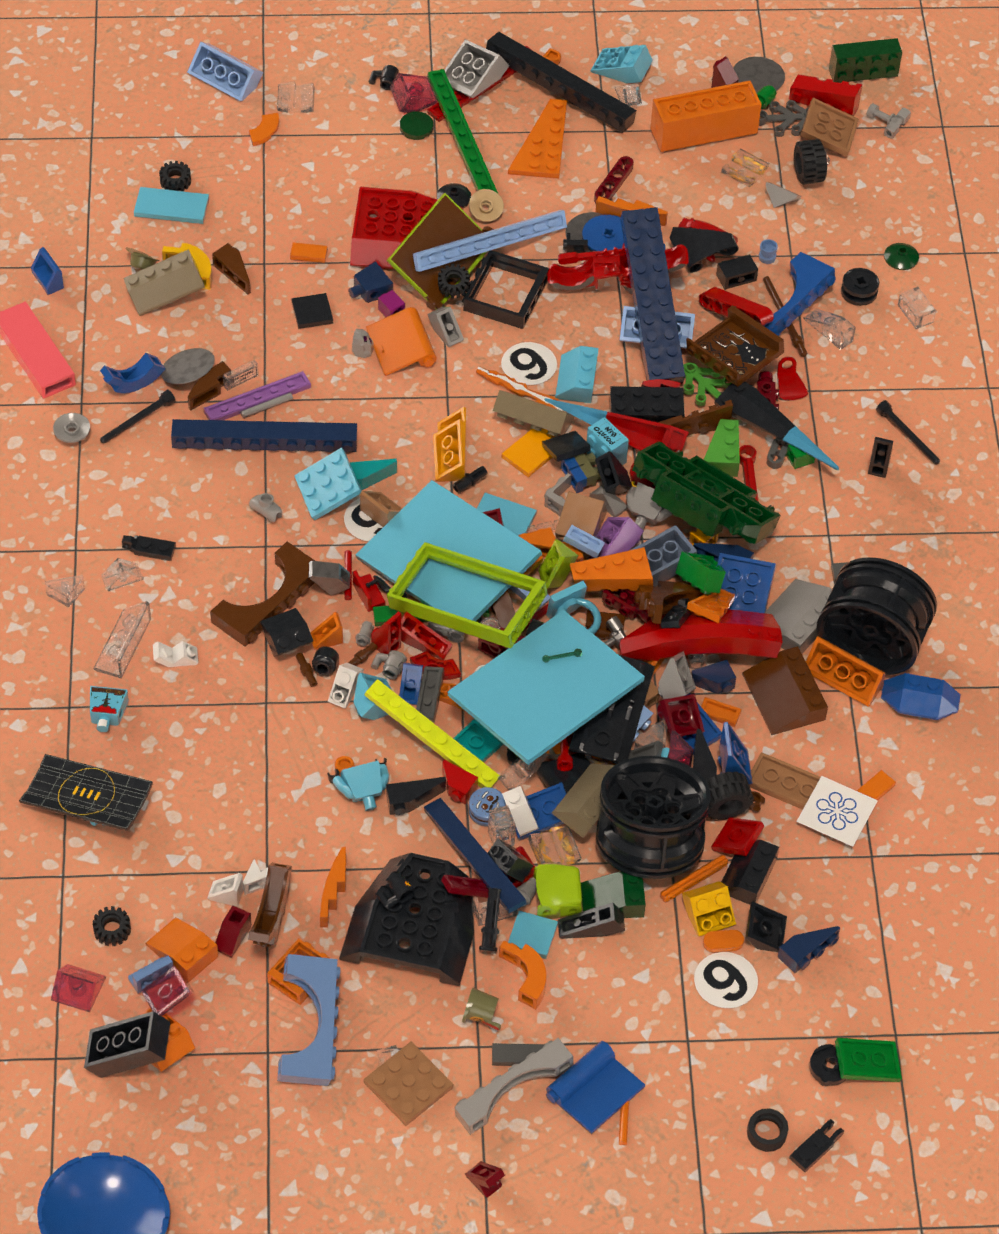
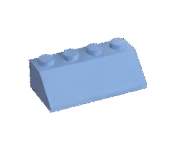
[187,41,263,101]
[619,306,695,348]

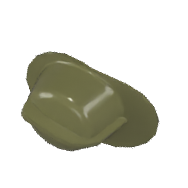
[126,247,160,272]

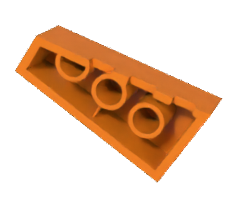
[570,547,654,591]

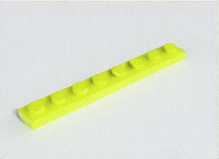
[364,679,500,788]

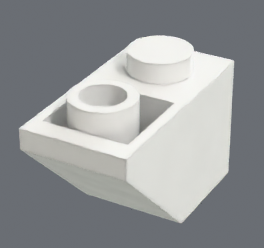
[328,662,364,708]

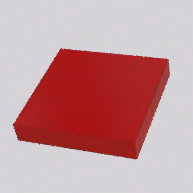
[711,817,765,856]

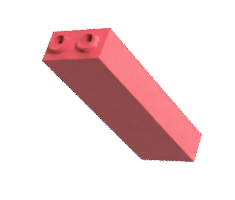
[0,301,76,399]

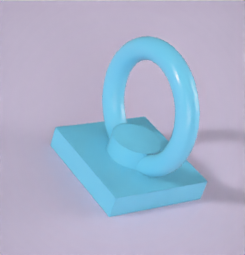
[546,581,601,634]

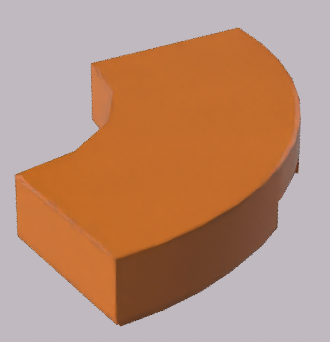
[249,112,279,146]

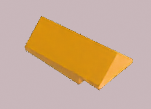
[433,407,466,482]

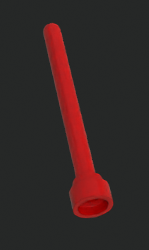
[557,736,573,771]

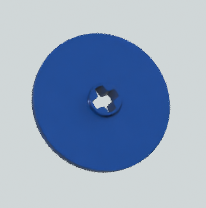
[582,215,624,251]

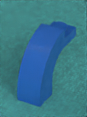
[100,353,166,393]

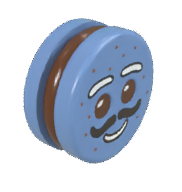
[469,787,506,826]

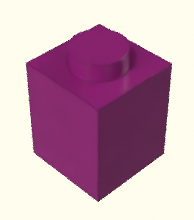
[378,290,405,317]

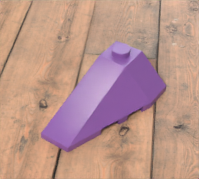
[587,517,644,560]

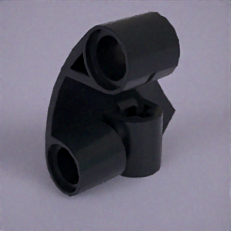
[670,227,739,273]

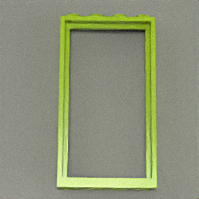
[387,542,547,649]

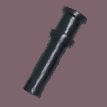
[479,888,502,951]

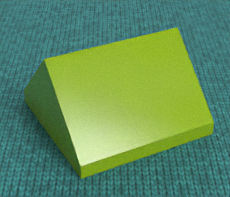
[538,539,579,589]

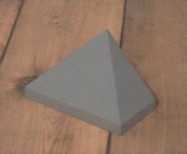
[765,182,801,208]
[589,485,628,517]

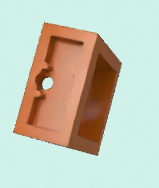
[267,938,329,1005]

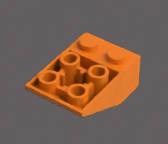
[143,1005,195,1072]

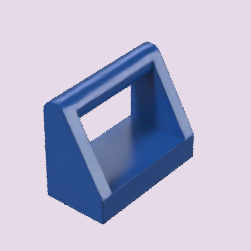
[31,247,64,295]

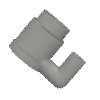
[371,650,407,679]

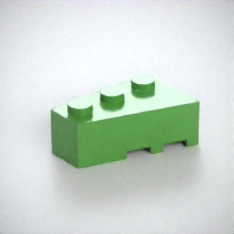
[704,419,740,477]

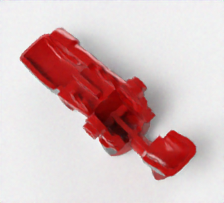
[547,243,689,295]

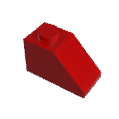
[442,759,478,805]

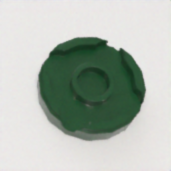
[400,111,434,140]

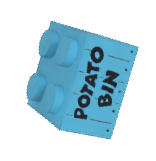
[587,417,629,465]

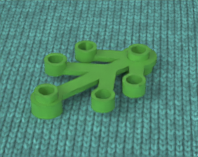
[683,362,731,406]

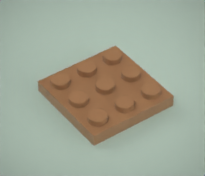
[800,98,859,156]
[364,1041,454,1126]

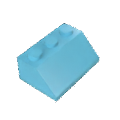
[555,346,599,403]

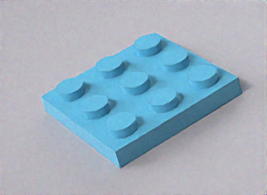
[294,448,362,520]

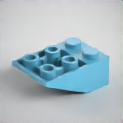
[590,45,653,83]

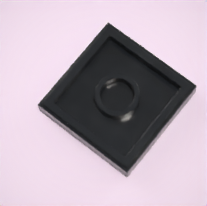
[291,293,333,329]
[542,431,591,462]

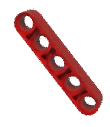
[699,287,774,326]

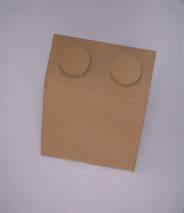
[555,491,607,542]

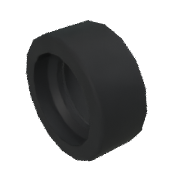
[747,1108,789,1152]

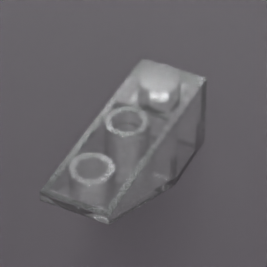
[803,308,856,350]
[497,750,552,790]

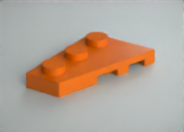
[687,589,735,623]

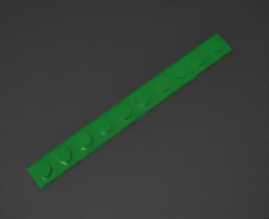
[427,69,498,193]

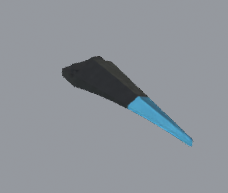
[714,382,839,470]

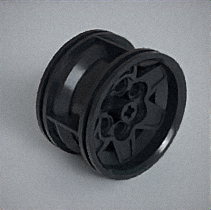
[817,557,937,675]
[596,756,711,879]

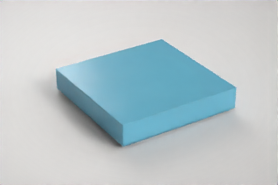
[508,911,558,959]

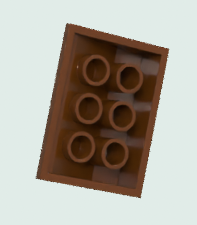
[742,646,828,736]

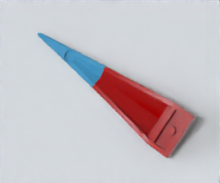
[544,398,689,452]

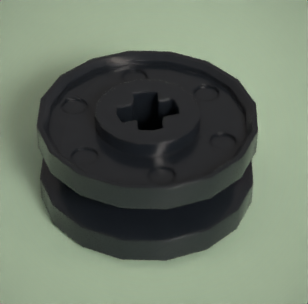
[841,268,880,306]

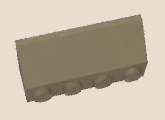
[123,249,205,316]
[492,390,575,437]
[552,764,614,838]

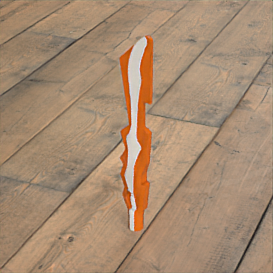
[476,367,563,411]

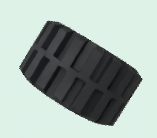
[794,139,827,185]
[706,772,754,820]

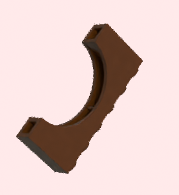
[210,541,315,647]

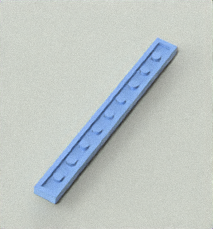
[413,210,567,272]

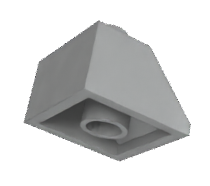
[658,651,696,699]

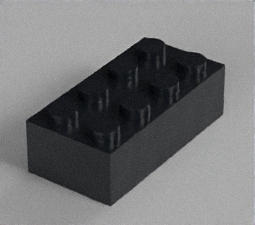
[609,386,685,423]
[84,1011,170,1078]

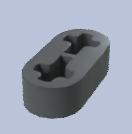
[766,438,789,469]

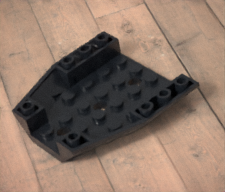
[339,853,474,986]

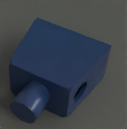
[348,262,393,303]

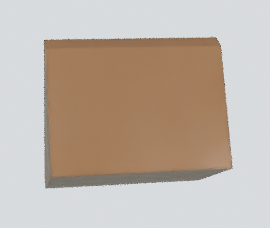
[360,491,402,527]

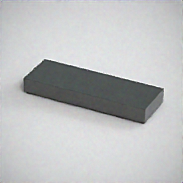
[416,666,445,723]
[492,1043,545,1066]

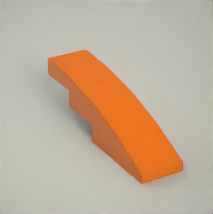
[595,196,668,226]
[320,847,346,928]

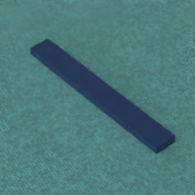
[424,798,526,913]

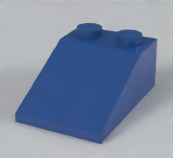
[718,722,753,784]

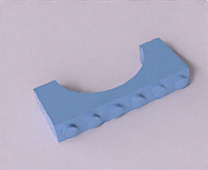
[277,954,340,1086]

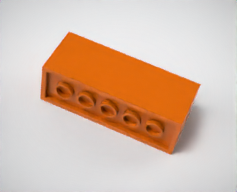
[650,81,761,152]

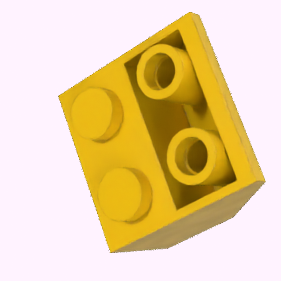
[682,881,736,936]

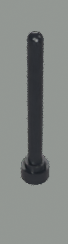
[100,389,176,444]
[876,400,940,465]

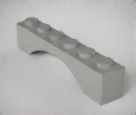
[454,1038,574,1135]

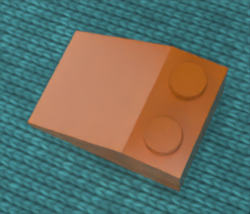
[145,917,218,983]

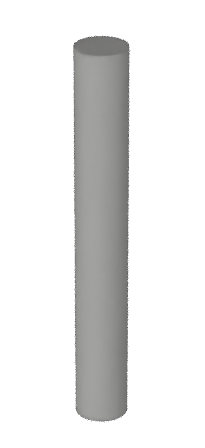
[240,392,293,418]

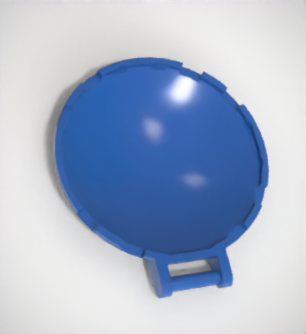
[37,1152,170,1234]

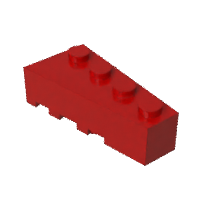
[789,74,863,116]

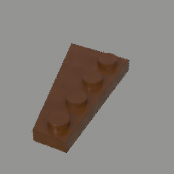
[658,400,733,435]

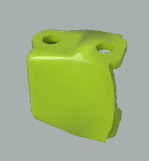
[534,864,582,919]

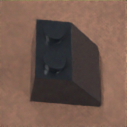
[260,608,313,657]

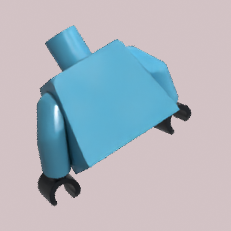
[327,758,389,811]

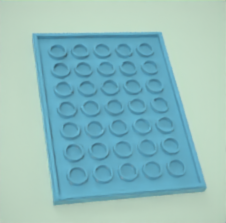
[355,480,542,621]
[448,610,645,765]

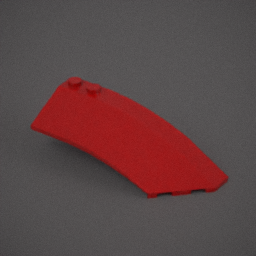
[619,610,783,661]

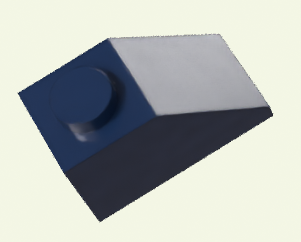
[691,660,736,694]

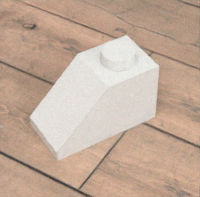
[502,786,539,837]

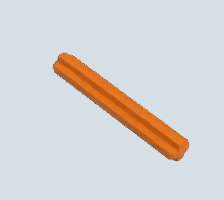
[660,855,728,902]

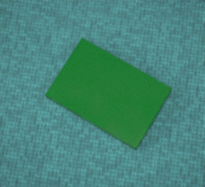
[835,1038,902,1082]

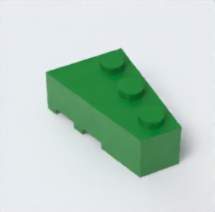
[675,551,726,595]

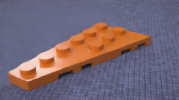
[508,99,567,179]

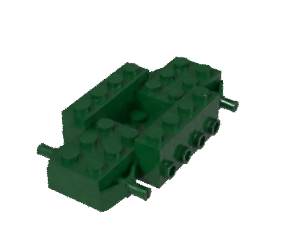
[632,441,781,545]

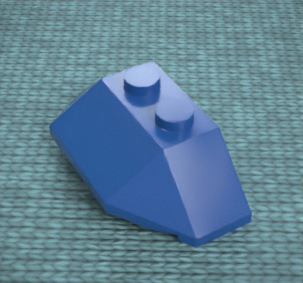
[881,673,961,720]

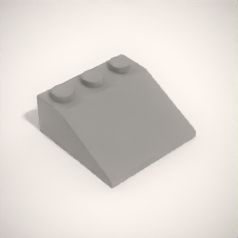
[444,39,509,98]

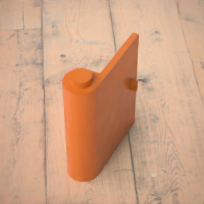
[366,307,437,376]

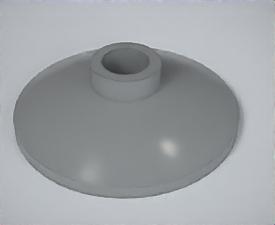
[53,413,90,443]

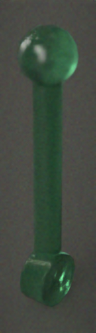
[542,649,582,662]

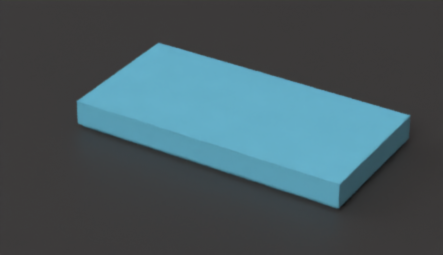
[134,187,209,224]

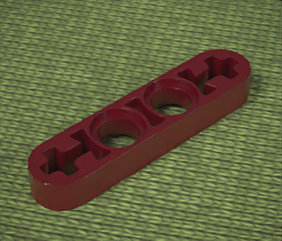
[594,156,634,204]

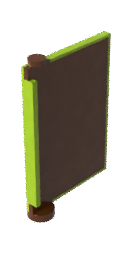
[386,193,494,310]

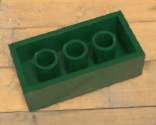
[829,38,902,83]

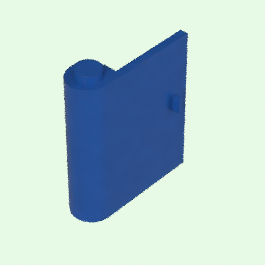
[546,1041,645,1134]

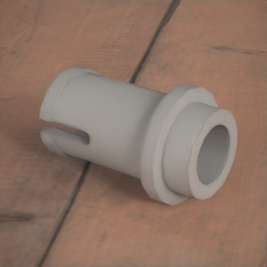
[355,621,374,646]

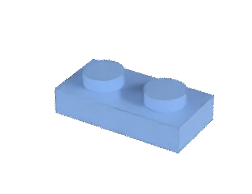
[563,525,605,558]

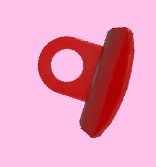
[777,356,808,400]

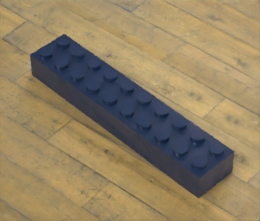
[620,207,685,383]

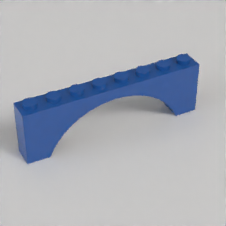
[764,252,836,336]

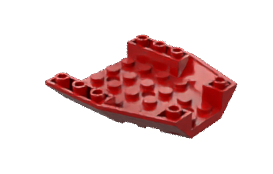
[350,186,463,269]

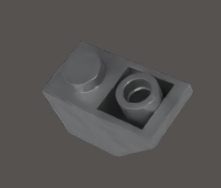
[308,561,350,596]

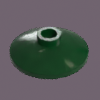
[884,243,919,270]

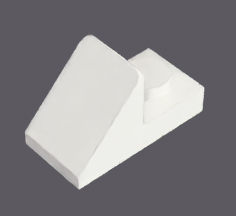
[243,859,268,895]

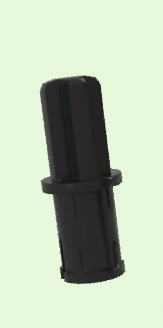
[453,466,488,494]

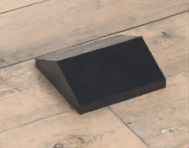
[745,901,787,952]

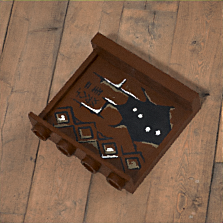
[686,305,784,387]

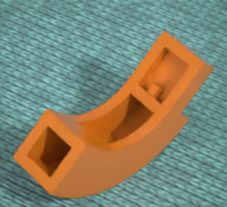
[499,941,546,1010]

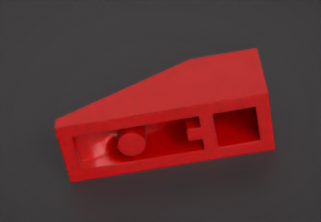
[371,611,401,654]
[401,611,453,660]

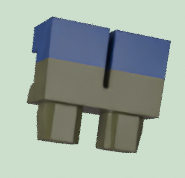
[561,452,601,493]

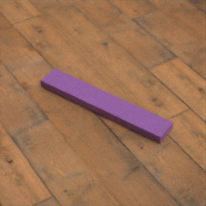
[204,371,311,420]

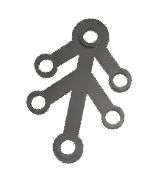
[759,100,808,137]

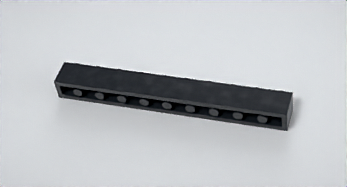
[486,32,637,133]

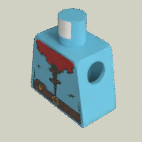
[90,686,129,732]

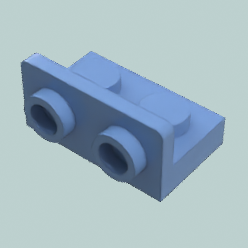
[128,955,174,994]

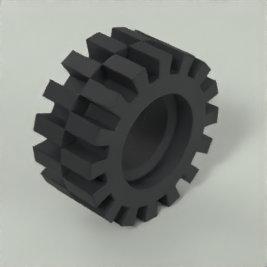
[159,161,191,191]
[438,264,470,299]
[93,906,131,946]

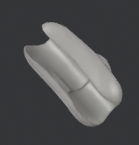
[249,493,282,522]

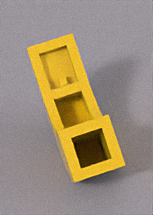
[162,243,212,290]

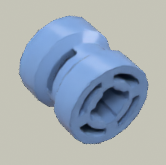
[759,239,778,264]

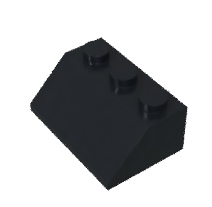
[721,840,779,905]

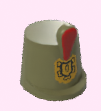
[462,988,501,1030]

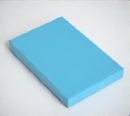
[477,493,537,535]

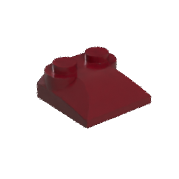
[657,694,705,738]

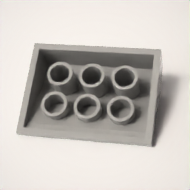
[765,579,832,654]

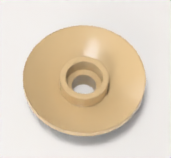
[469,189,504,222]

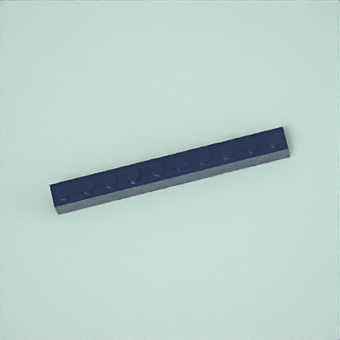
[171,419,357,453]

